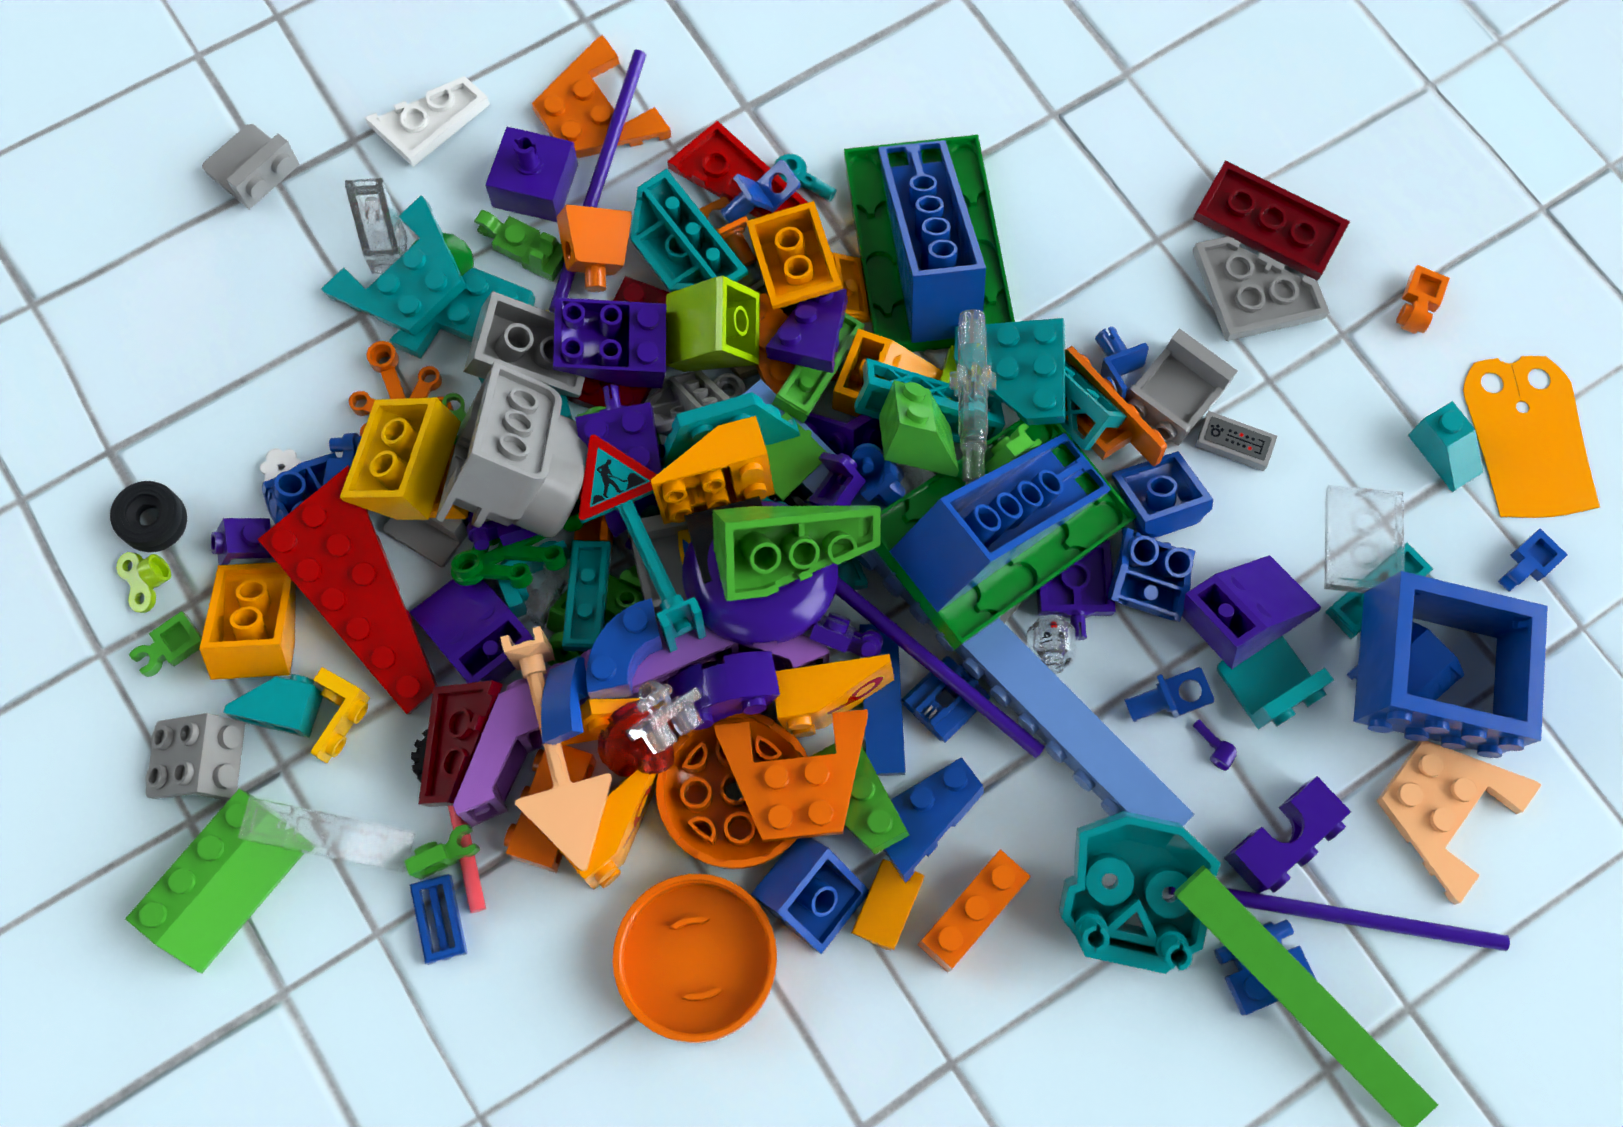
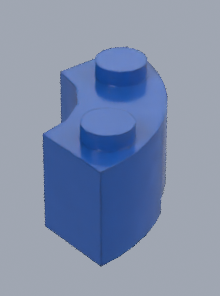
[586,598,663,699]

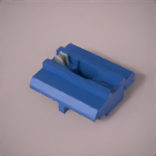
[902,655,990,743]

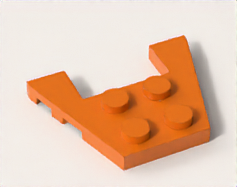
[532,35,672,158]
[714,709,868,842]

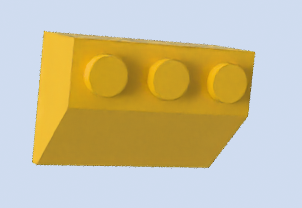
[340,397,461,520]

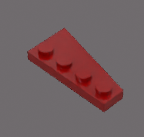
[667,121,808,218]

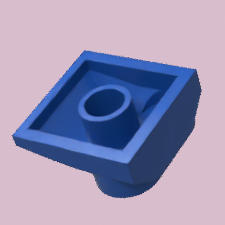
[1112,451,1213,537]

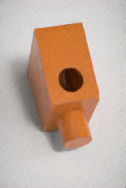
[557,204,632,292]

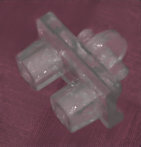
[625,680,703,754]

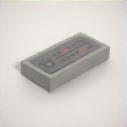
[1195,411,1277,472]

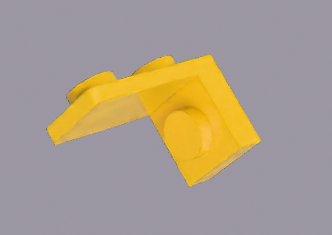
[310,667,370,763]

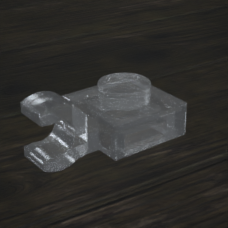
[526,558,570,629]

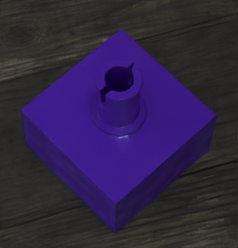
[485,126,578,222]

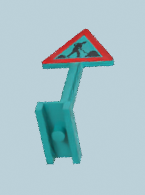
[579,434,706,653]

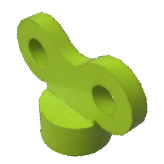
[116,552,171,613]

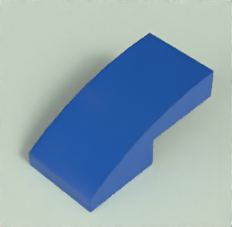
[541,656,589,745]

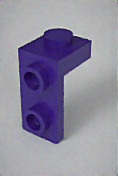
[804,412,881,458]

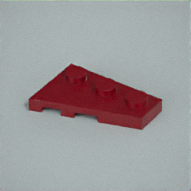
[418,680,503,807]

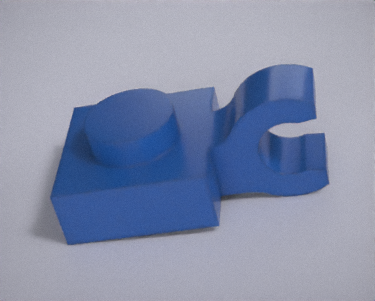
[1498,528,1568,592]

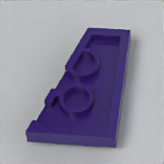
[766,288,848,373]

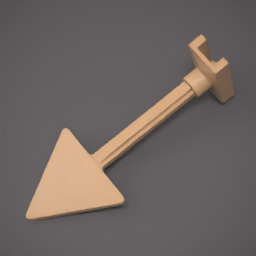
[500,626,612,871]

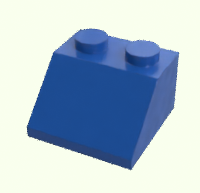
[751,837,869,954]

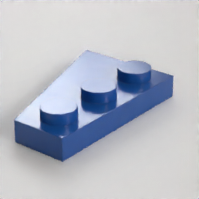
[883,757,984,883]

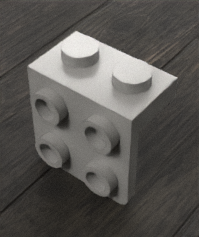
[202,124,300,210]
[146,713,245,800]

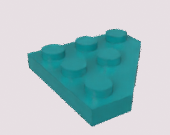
[954,318,1065,425]

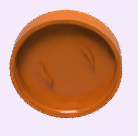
[613,874,777,1043]

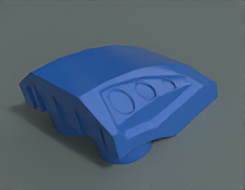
[262,452,337,524]
[1108,528,1196,622]
[1347,621,1465,700]

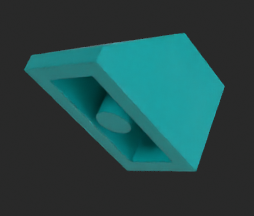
[1408,401,1483,492]
[223,674,323,738]

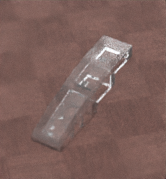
[238,797,415,873]

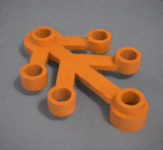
[349,341,454,436]

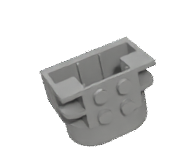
[436,361,588,538]

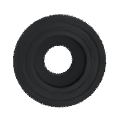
[110,481,187,552]

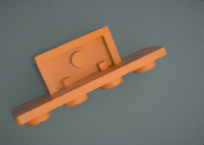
[1065,346,1167,466]

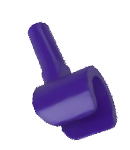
[1193,719,1237,771]

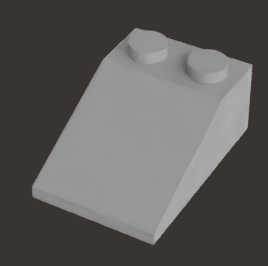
[463,291,585,398]

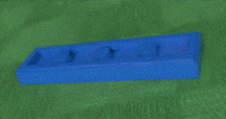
[859,623,906,776]

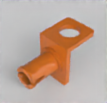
[699,197,757,267]

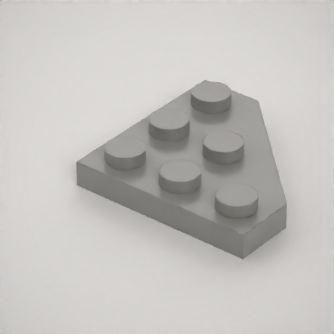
[1192,236,1329,341]

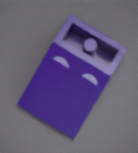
[553,297,666,388]
[1182,555,1321,670]
[410,579,535,683]

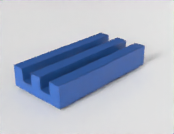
[410,874,468,965]

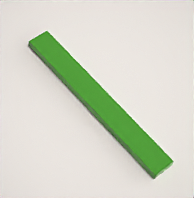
[1174,865,1438,1127]

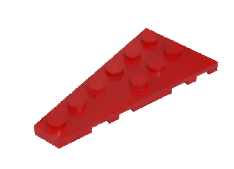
[257,466,438,714]

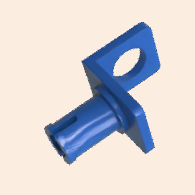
[721,160,801,223]
[1095,327,1149,400]
[1124,667,1215,722]

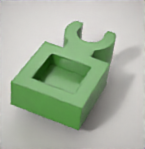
[129,611,202,677]

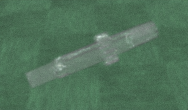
[949,309,996,485]

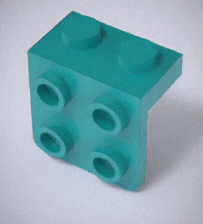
[1216,636,1334,730]

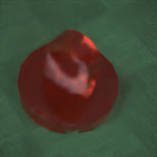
[598,700,675,777]

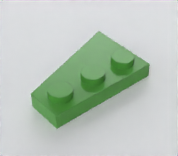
[812,743,910,855]

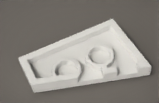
[365,76,490,167]

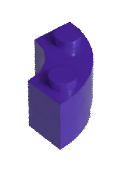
[667,651,780,730]

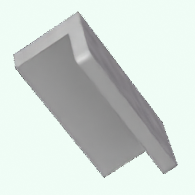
[383,518,468,568]

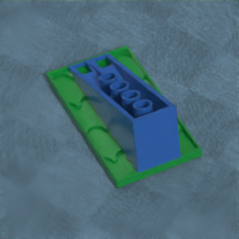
[844,134,1015,352]
[874,419,1136,650]

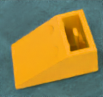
[832,328,943,417]
[651,416,775,524]

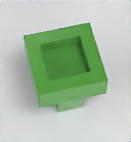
[521,232,564,282]

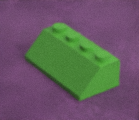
[125,788,312,973]

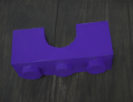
[1224,776,1351,893]

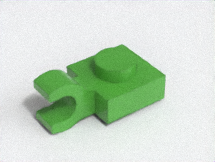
[474,210,541,263]
[984,424,1042,473]
[404,825,480,880]

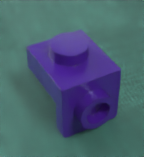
[808,452,866,506]
[211,518,271,565]

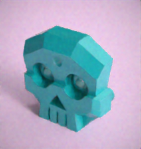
[1059,811,1221,974]

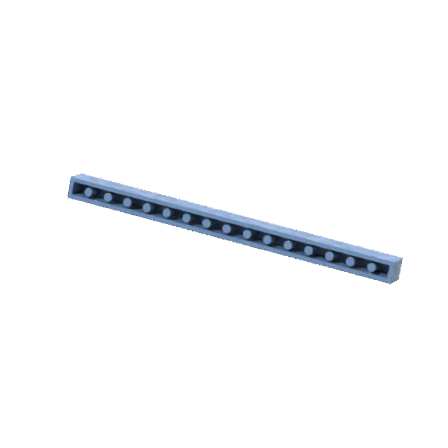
[742,379,1195,826]

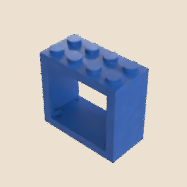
[1353,571,1548,758]

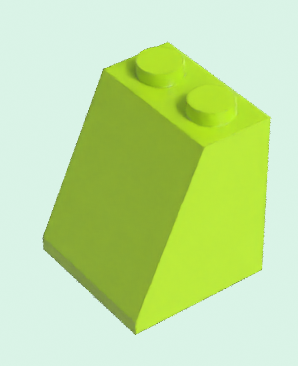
[666,276,760,372]

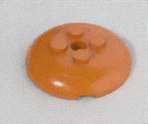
[656,713,808,869]

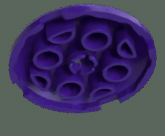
[682,501,838,646]

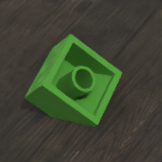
[879,380,959,477]

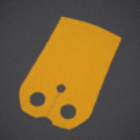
[1463,356,1600,518]

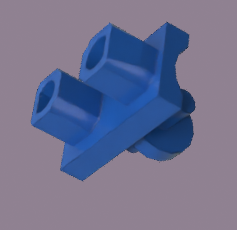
[851,443,905,507]

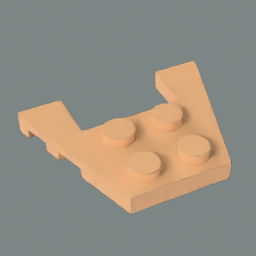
[1377,741,1541,905]

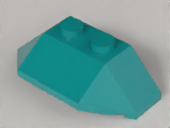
[630,169,749,293]

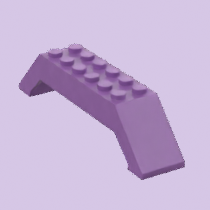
[453,621,830,827]

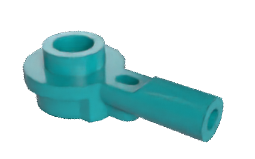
[774,154,837,202]

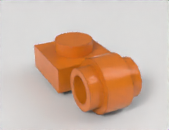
[1396,265,1450,334]

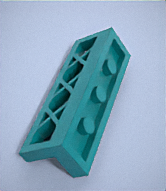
[854,358,1005,448]
[1060,360,1127,450]

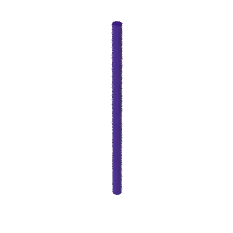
[549,49,647,313]
[835,577,1045,759]
[1168,886,1510,951]

